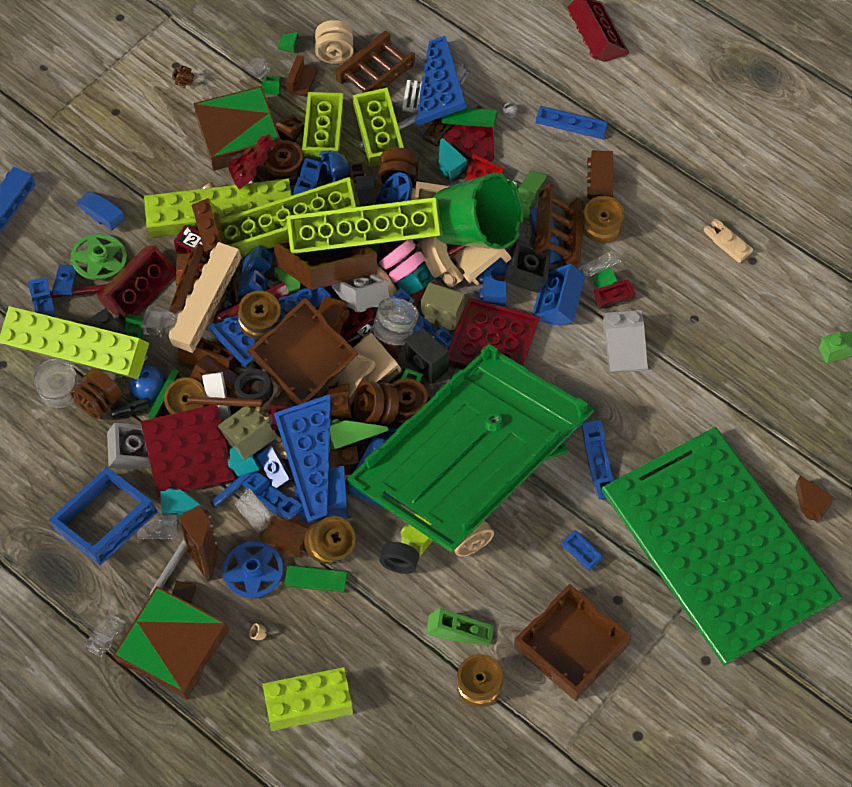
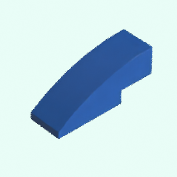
[76,192,125,231]

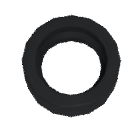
[235,369,274,404]
[379,542,419,574]

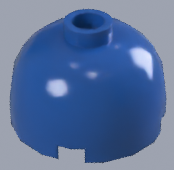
[319,150,350,185]
[129,365,166,404]

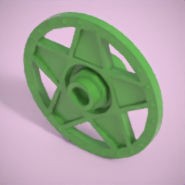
[71,234,127,280]

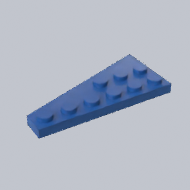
[415,36,467,126]
[208,287,331,368]
[274,394,331,524]

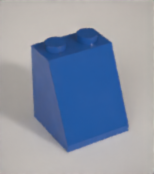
[294,466,348,522]

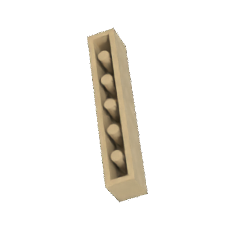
[169,242,242,353]

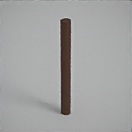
[187,396,263,407]

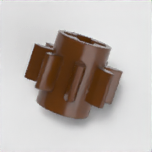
[172,65,194,88]

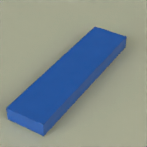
[535,106,609,140]

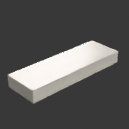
[202,372,231,423]

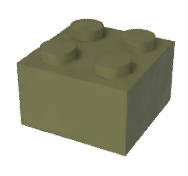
[421,283,465,331]
[218,406,276,460]

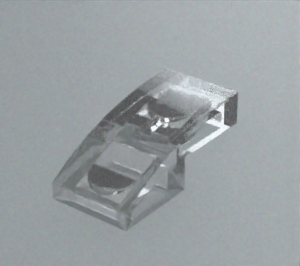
[84,613,126,657]

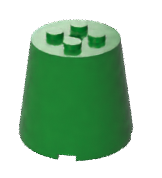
[433,173,523,249]

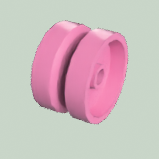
[378,239,426,283]

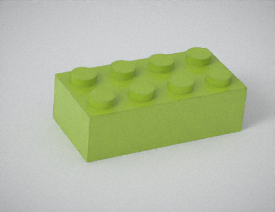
[353,88,404,167]
[302,92,344,162]
[262,667,353,731]

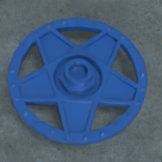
[376,172,412,205]
[223,542,283,598]

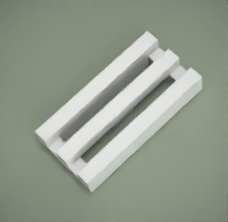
[402,80,422,113]

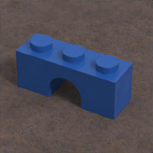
[293,158,323,195]
[237,245,274,297]
[479,257,506,307]

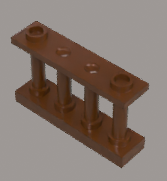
[335,30,415,93]
[535,183,583,266]
[169,243,237,331]

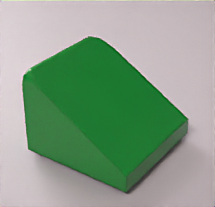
[277,32,299,53]
[262,75,282,95]
[592,267,617,289]
[124,314,147,339]
[400,367,423,382]

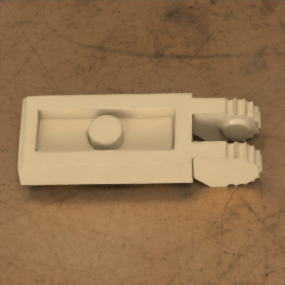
[704,219,753,263]

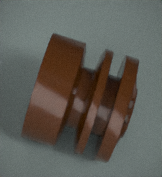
[70,368,122,419]

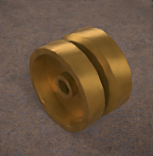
[583,196,625,243]
[238,291,281,339]
[164,377,208,414]
[304,516,356,564]
[457,654,503,707]

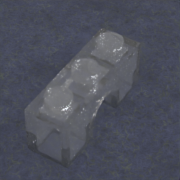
[141,306,180,338]

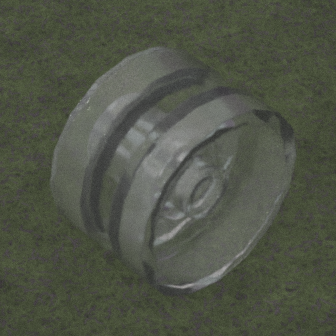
[372,298,419,345]
[34,359,79,408]

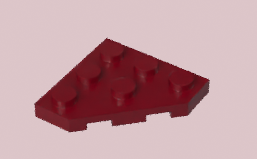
[443,105,494,162]
[228,133,276,190]

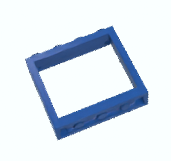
[49,467,158,566]

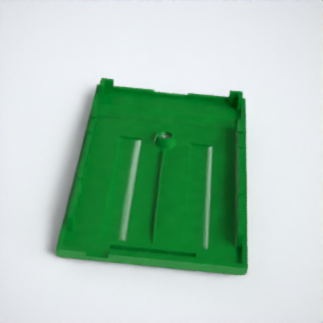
[347,344,594,552]
[601,427,842,666]

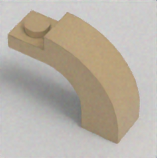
[422,236,464,288]

